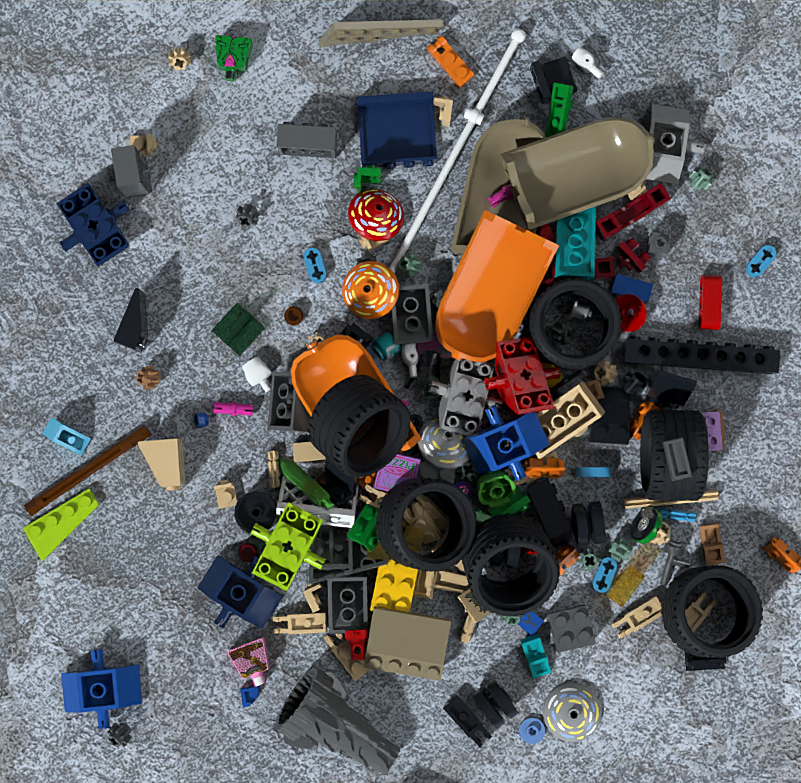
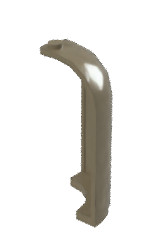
[450,117,546,256]
[500,118,655,230]

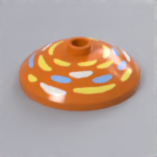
[342,261,399,319]

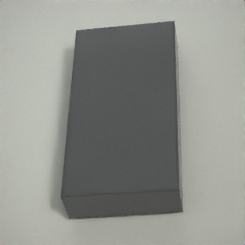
[662,437,693,481]

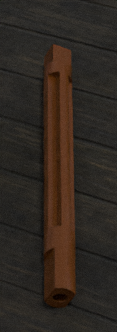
[24,424,152,516]

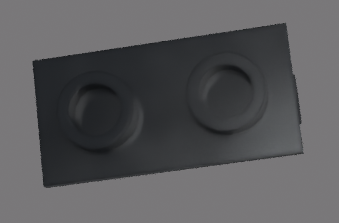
[684,652,727,671]

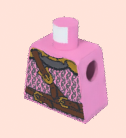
[227,637,270,687]

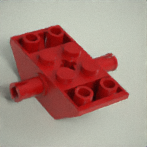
[484,336,561,415]

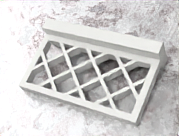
[276,476,359,528]

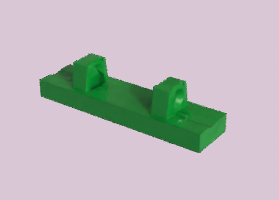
[545,83,574,138]

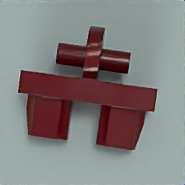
[617,238,651,273]

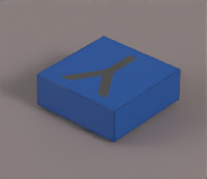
[517,611,544,636]

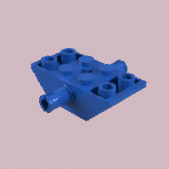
[462,405,549,481]
[61,649,143,729]

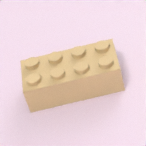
[535,380,605,459]

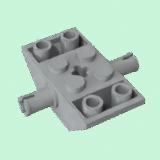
[646,104,705,184]
[427,358,503,436]

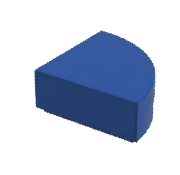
[240,685,260,708]

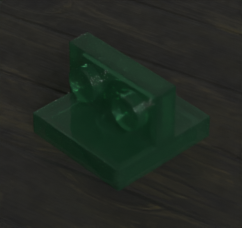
[211,303,266,356]

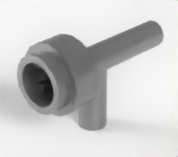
[660,540,690,586]

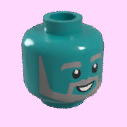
[373,332,401,360]

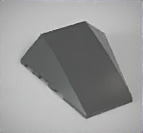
[309,521,388,585]

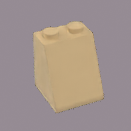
[138,439,186,491]

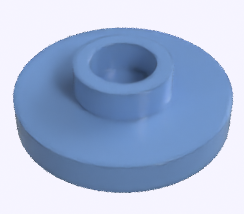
[519,717,545,744]

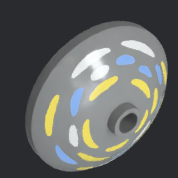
[417,417,470,469]
[543,683,601,742]

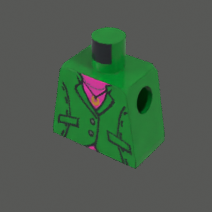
[215,35,253,82]

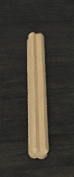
[623,490,719,509]

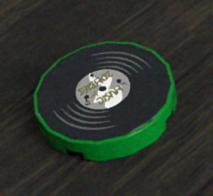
[630,507,662,544]

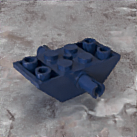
[56,183,130,267]
[197,555,283,629]

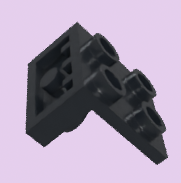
[530,57,577,104]
[342,323,373,346]
[315,458,357,508]

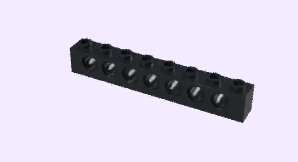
[622,336,780,375]

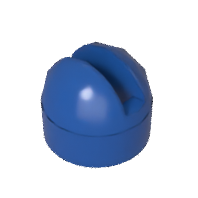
[194,412,209,428]

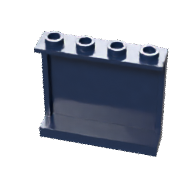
[357,91,438,169]

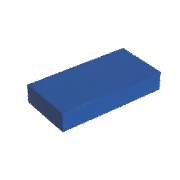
[611,274,653,303]

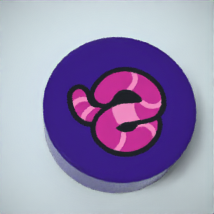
[455,481,472,498]

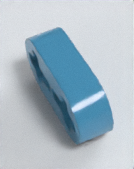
[745,245,776,278]
[304,248,327,284]
[575,467,611,477]
[592,557,617,593]

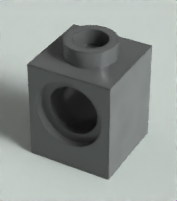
[646,232,671,257]

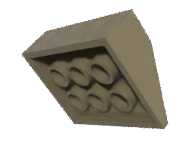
[364,606,451,681]

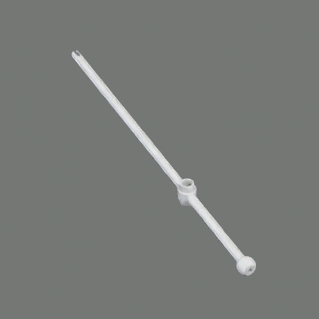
[389,28,526,273]

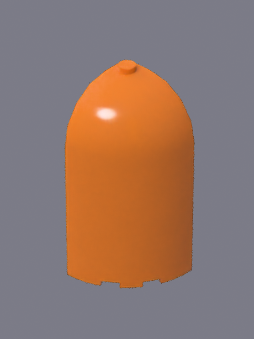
[435,210,559,362]
[291,335,422,479]

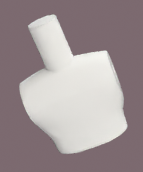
[572,47,604,79]
[401,343,418,378]
[242,356,272,393]

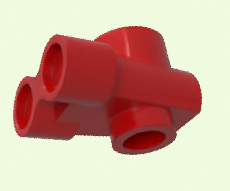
[345,629,369,660]

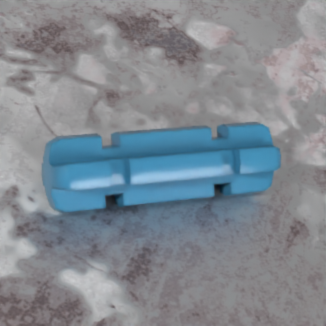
[658,508,696,522]

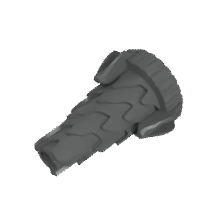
[275,667,400,775]

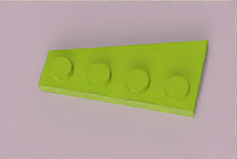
[23,488,100,561]

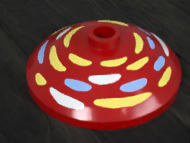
[348,189,404,241]

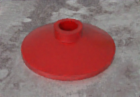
[615,294,647,332]

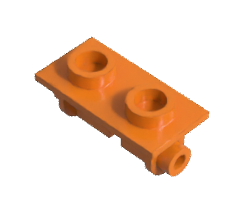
[629,400,660,441]
[525,458,565,479]
[763,536,801,574]
[556,543,580,576]

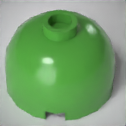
[476,469,516,508]

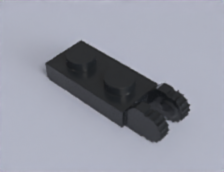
[443,695,492,747]

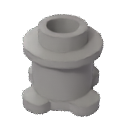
[569,300,592,323]

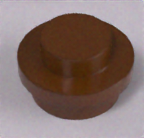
[284,306,303,326]

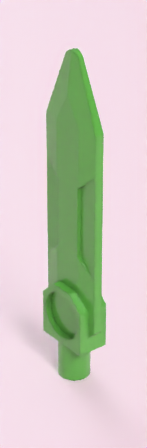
[279,458,334,510]

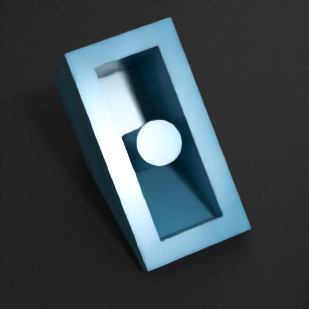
[42,417,91,455]

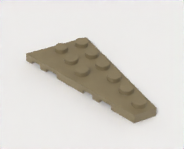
[319,19,444,48]

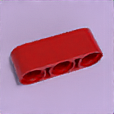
[699,275,722,330]

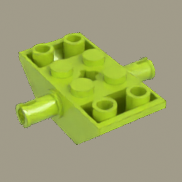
[251,502,326,591]

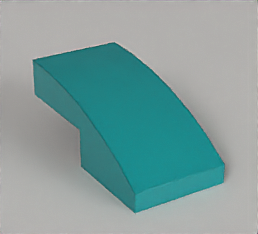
[520,634,552,679]

